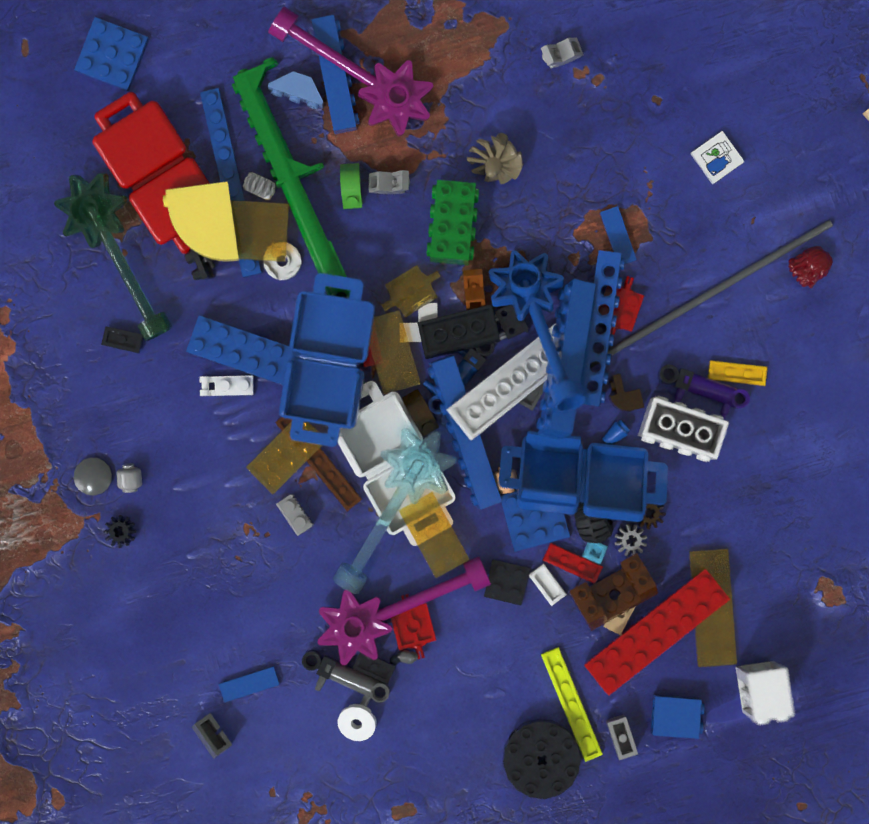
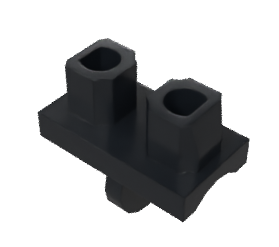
[184,248,216,280]

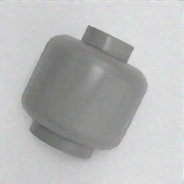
[116,463,142,493]

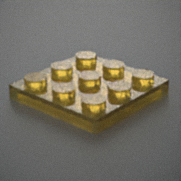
[231,200,289,262]

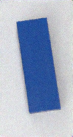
[600,206,637,264]
[219,666,280,703]

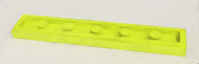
[541,647,603,762]

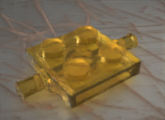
[381,265,440,318]

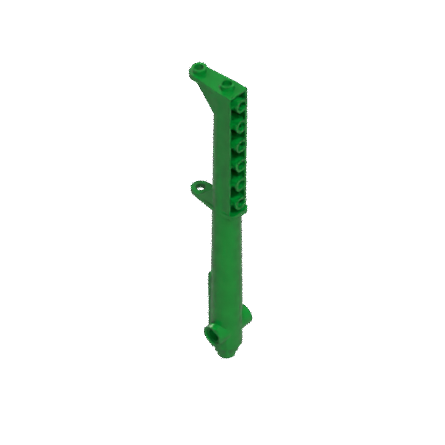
[232,57,351,298]

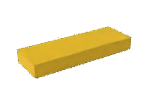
[708,360,767,386]

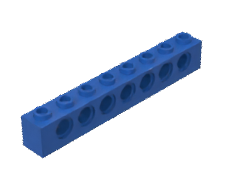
[580,250,625,407]

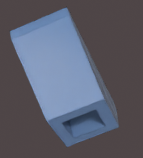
[268,71,324,110]

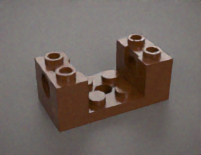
[570,553,659,631]

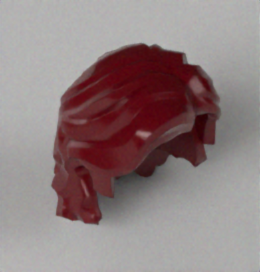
[788,246,833,288]

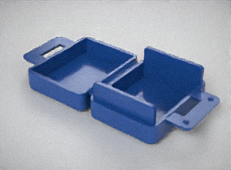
[279,273,376,447]
[499,431,668,522]

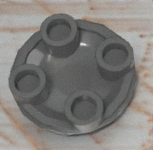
[74,458,112,496]

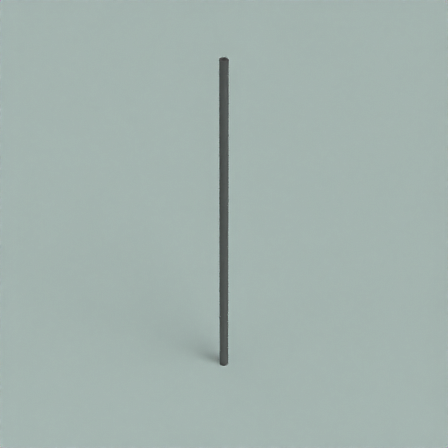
[590,220,833,368]

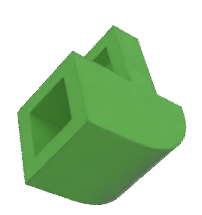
[340,163,362,209]

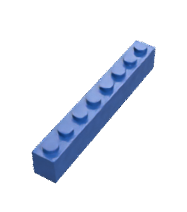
[428,355,502,510]

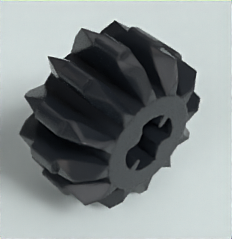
[104,515,137,548]

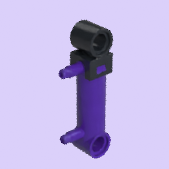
[658,364,750,420]

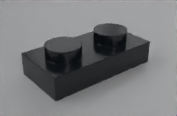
[101,326,144,354]
[353,652,396,684]

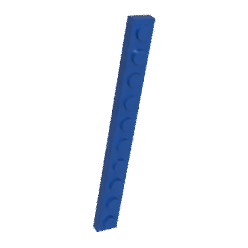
[200,88,262,278]

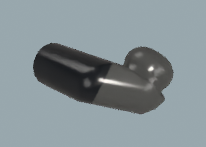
[390,650,418,666]

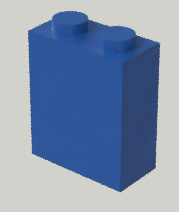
[651,694,704,739]

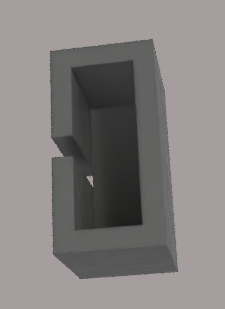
[192,713,232,759]

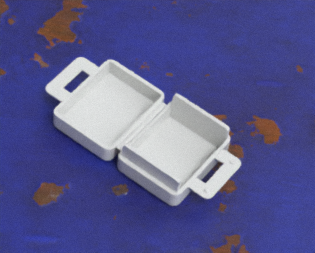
[338,381,455,546]

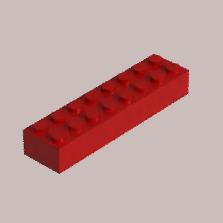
[584,568,731,696]

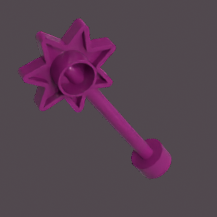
[268,6,433,136]
[318,556,491,665]

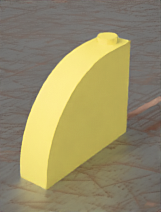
[163,182,239,262]

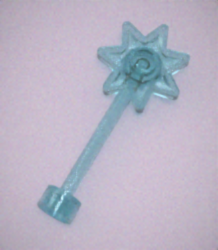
[333,428,457,594]

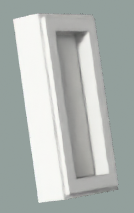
[529,564,567,606]

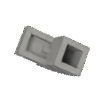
[541,38,584,68]
[369,170,410,194]

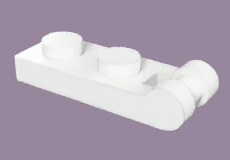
[200,376,254,396]

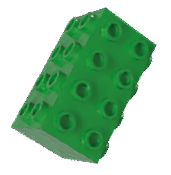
[427,180,479,266]

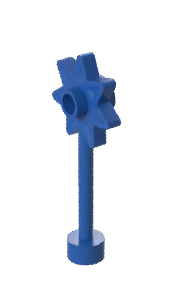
[489,250,586,412]

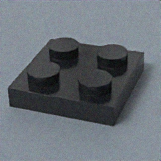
[484,559,530,606]

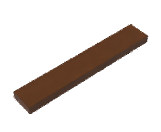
[275,417,362,511]

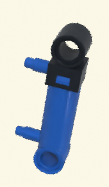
[423,343,495,415]

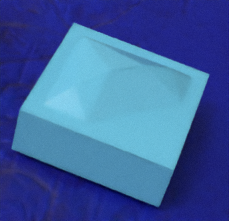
[582,542,608,564]

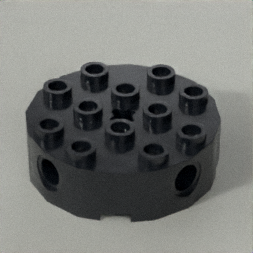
[503,719,581,799]

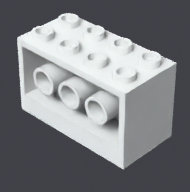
[736,661,794,724]

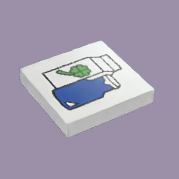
[691,131,744,185]

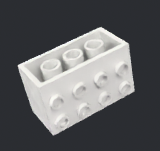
[638,396,729,462]

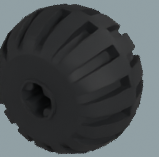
[574,502,613,543]

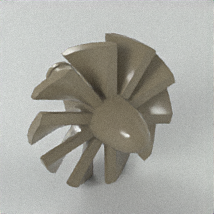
[467,133,523,184]

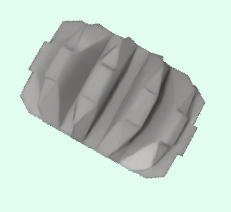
[243,172,276,200]
[615,524,647,556]

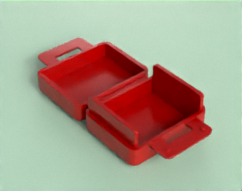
[92,92,210,254]

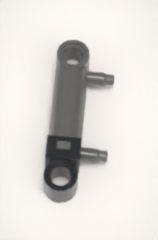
[302,650,390,707]

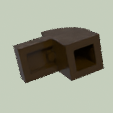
[608,374,644,411]
[401,389,439,436]

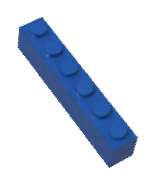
[311,15,360,134]

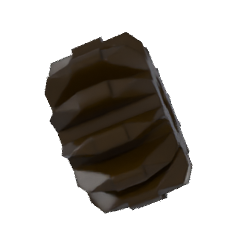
[639,503,666,529]

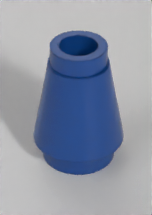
[602,419,631,445]

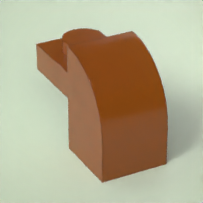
[463,269,485,310]

